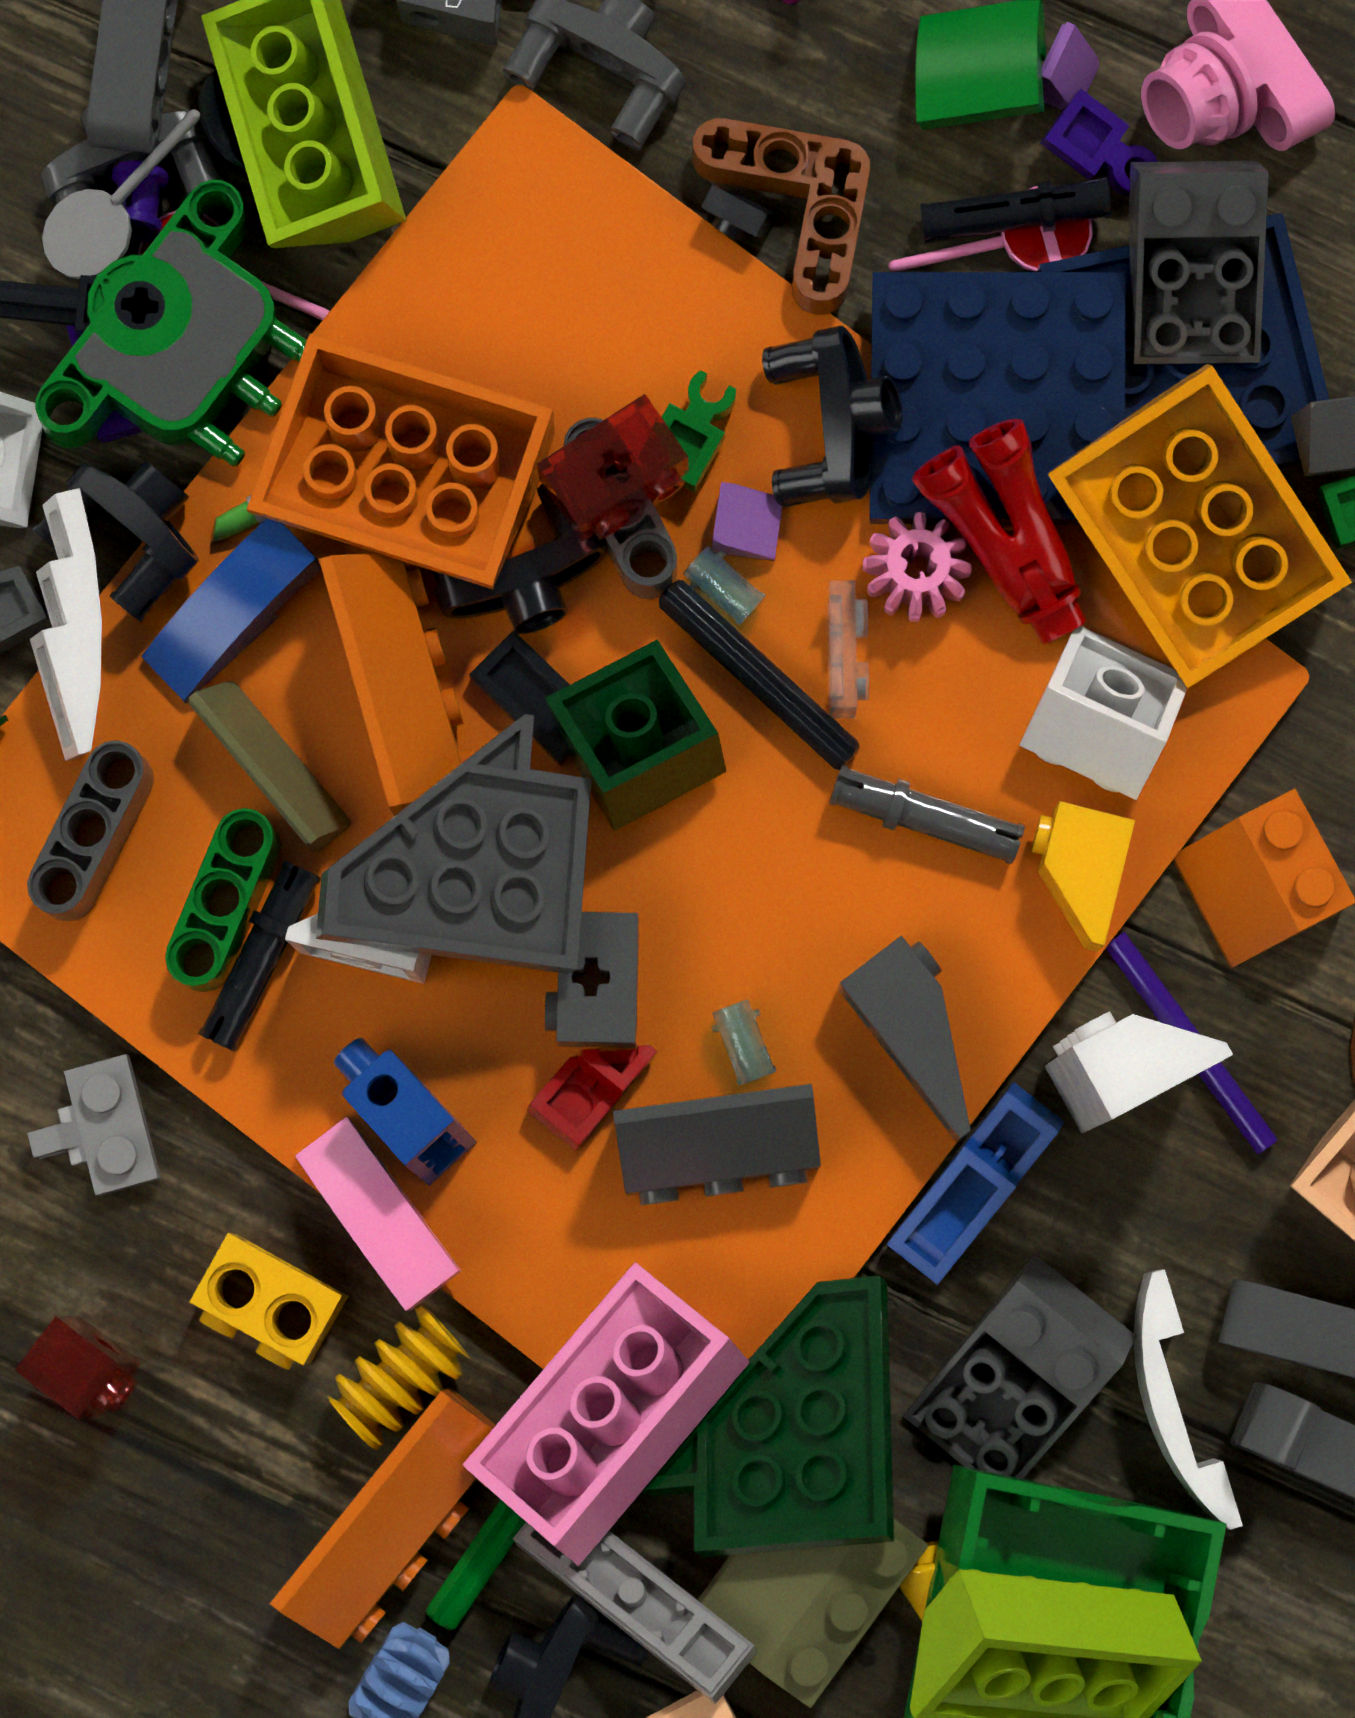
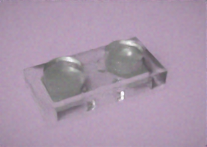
[827,580,869,719]

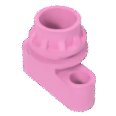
[1141,0,1335,151]

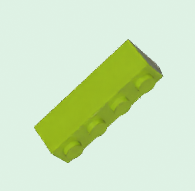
[201,0,407,248]
[910,1569,1202,1718]

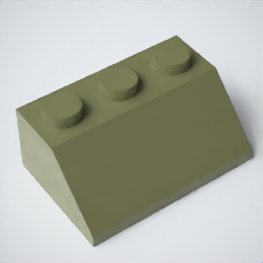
[697,1518,929,1708]

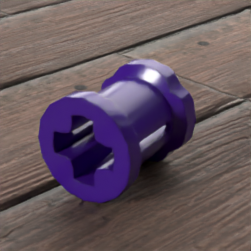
[112,161,169,242]

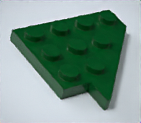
[642,1276,894,1557]

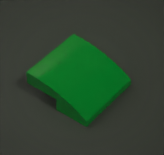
[915,0,1046,130]

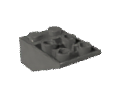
[1129,161,1269,364]
[903,1253,1136,1479]

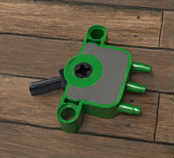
[0,180,307,466]

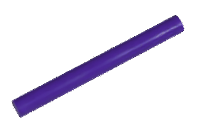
[1105,932,1278,1154]

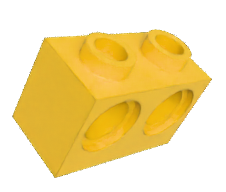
[189,1233,348,1370]

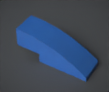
[141,518,321,703]
[887,1082,1064,1285]

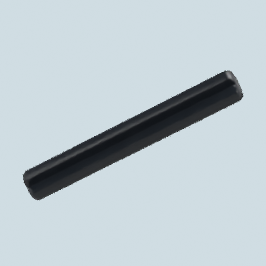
[658,579,860,770]

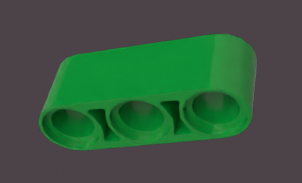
[165,808,281,992]

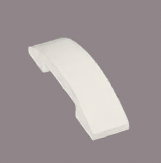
[1134,1269,1243,1530]

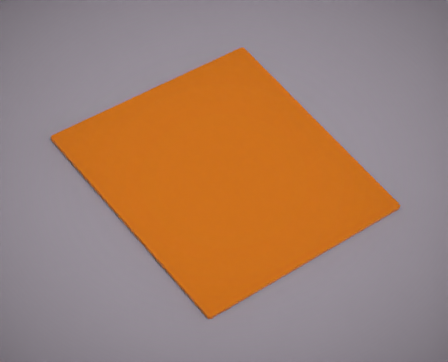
[0,85,1309,1369]

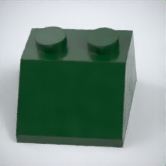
[545,639,727,831]

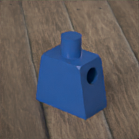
[334,1038,477,1186]

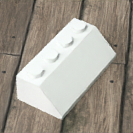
[1045,1011,1233,1134]

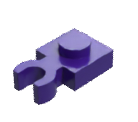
[1040,88,1158,197]

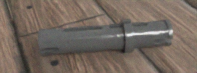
[829,765,1025,865]

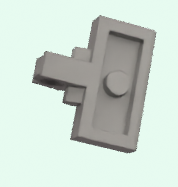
[27,1054,161,1196]

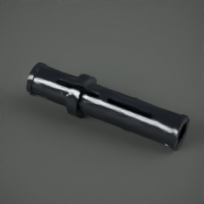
[920,177,1111,244]
[198,860,321,1052]

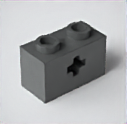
[545,912,639,1048]

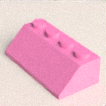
[462,1262,750,1566]

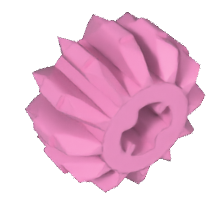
[862,512,972,622]

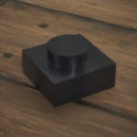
[701,185,777,242]

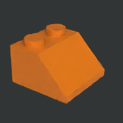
[1172,788,1355,969]

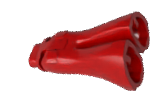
[912,419,1087,644]

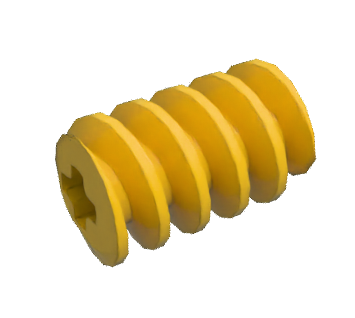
[327,1304,471,1450]

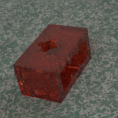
[537,394,689,542]
[15,1316,141,1419]

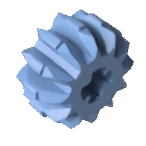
[349,1622,449,1718]

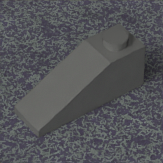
[837,935,971,1142]

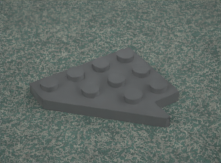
[316,714,591,974]

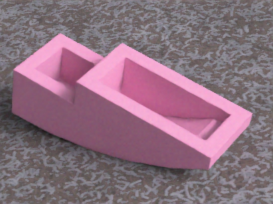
[295,1117,462,1311]

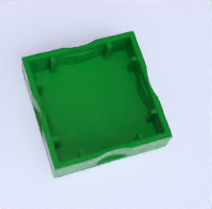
[904,1465,1227,1718]

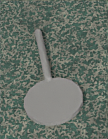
[42,109,200,279]

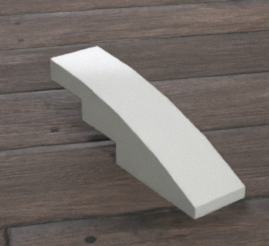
[30,488,102,761]

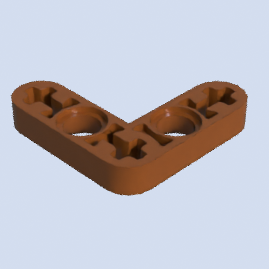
[692,118,870,314]

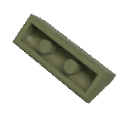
[188,681,351,853]

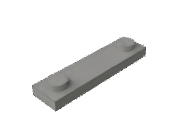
[512,1522,758,1704]

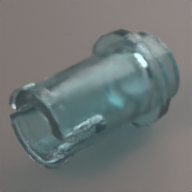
[683,546,766,626]
[711,999,777,1086]

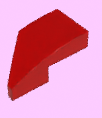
[526,1045,657,1151]

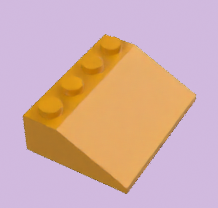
[1048,364,1352,689]

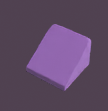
[1042,22,1099,110]
[712,482,782,561]

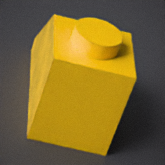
[1031,801,1135,952]

